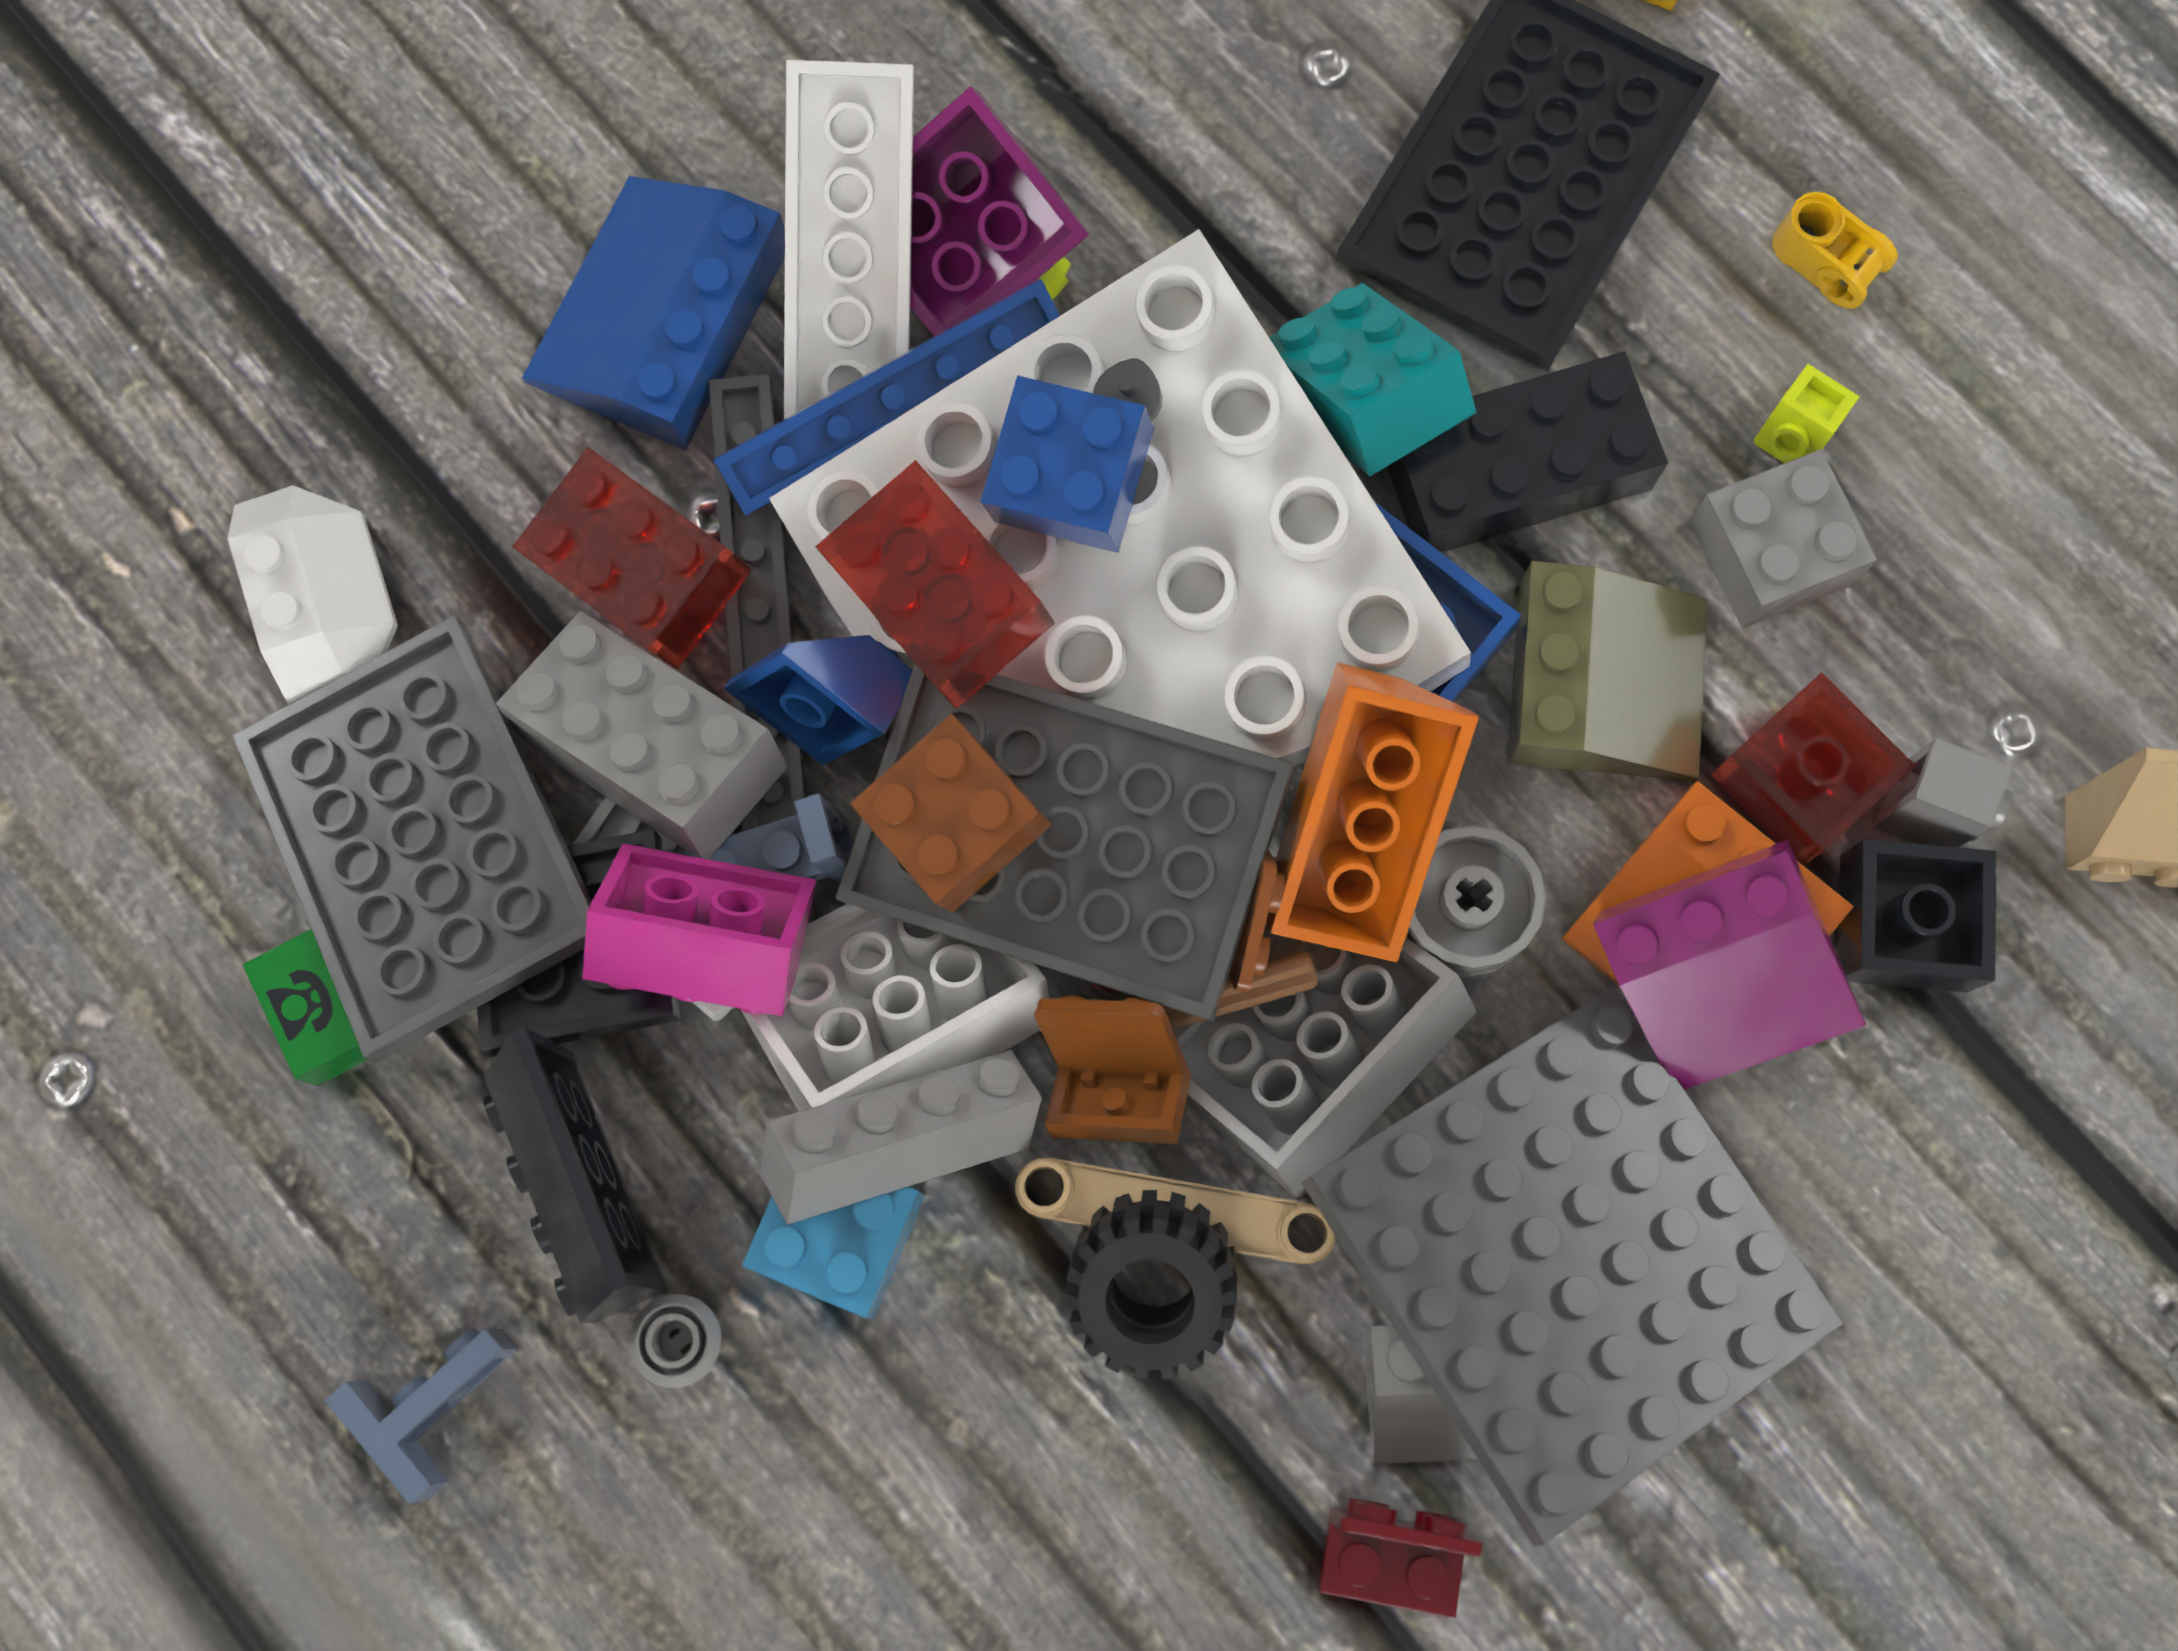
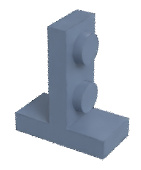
[684,793,854,885]
[325,1328,519,1505]

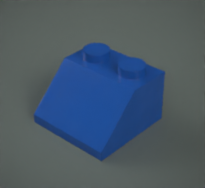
[724,635,912,766]

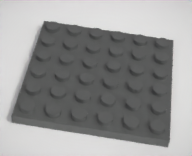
[1302,986,1843,1546]

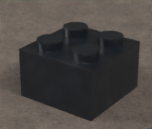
[1838,839,1997,993]

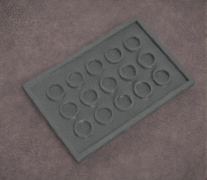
[233,615,592,1063]
[835,651,1295,1021]

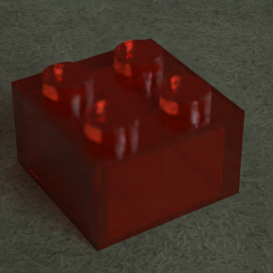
[1711,672,1916,866]

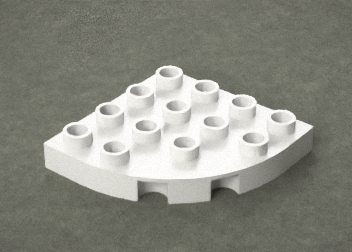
[769,229,1471,766]

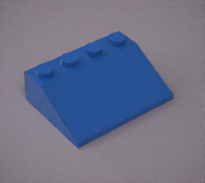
[522,176,785,451]

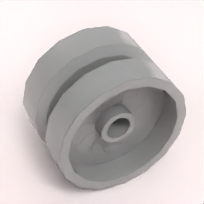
[1406,825,1546,982]

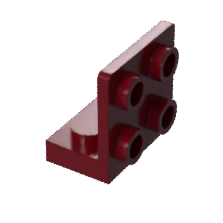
[1318,1498,1483,1618]

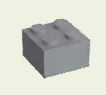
[1689,449,1877,629]

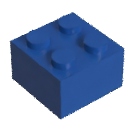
[980,375,1154,553]

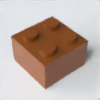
[850,713,1052,913]

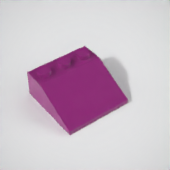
[910,86,1090,336]
[1593,840,1866,1090]

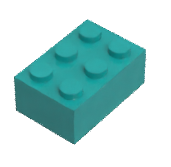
[1269,283,1477,476]

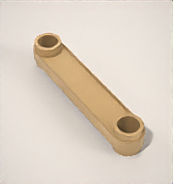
[1015,1158,1336,1264]

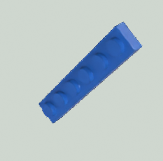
[712,279,1060,516]

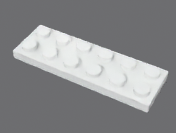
[784,60,914,419]

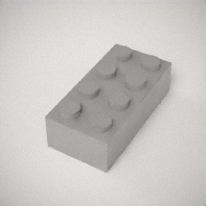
[496,611,788,859]

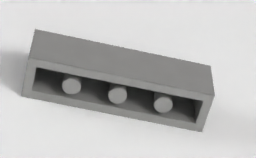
[760,1050,1042,1225]

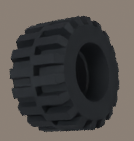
[1065,1190,1238,1380]

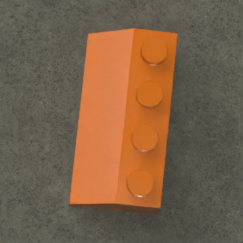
[1267,662,1479,963]

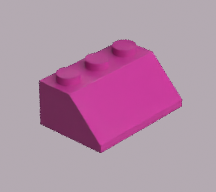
[582,843,816,1016]

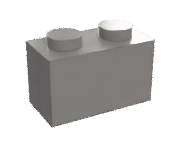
[1874,738,2013,847]

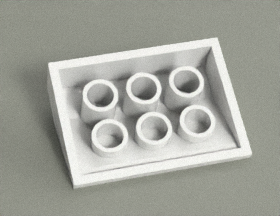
[742,904,1049,1112]

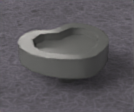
[1093,358,1163,422]

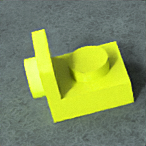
[1754,364,1860,464]

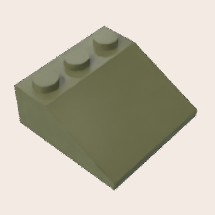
[1507,561,1708,782]

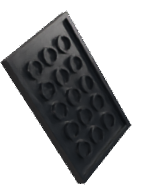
[1336,0,1721,372]

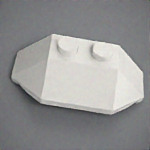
[227,485,398,705]

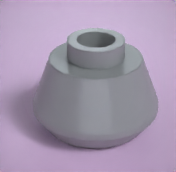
[629,1294,722,1388]

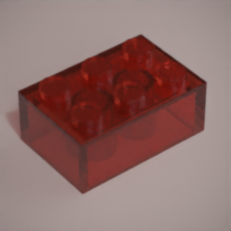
[512,447,752,670]
[815,460,1055,709]

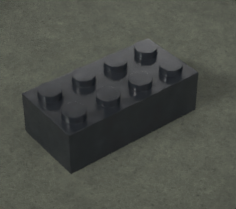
[1387,351,1668,553]

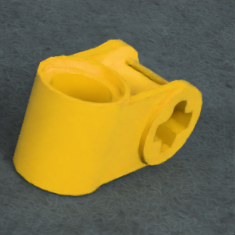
[1772,191,1898,309]

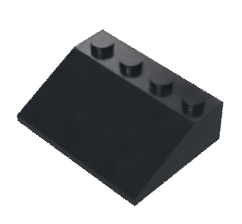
[483,1026,668,1323]

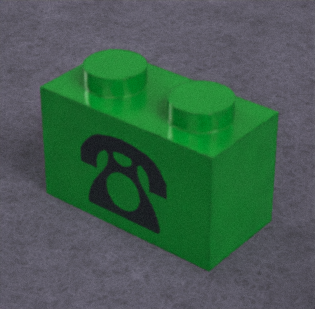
[242,929,368,1086]

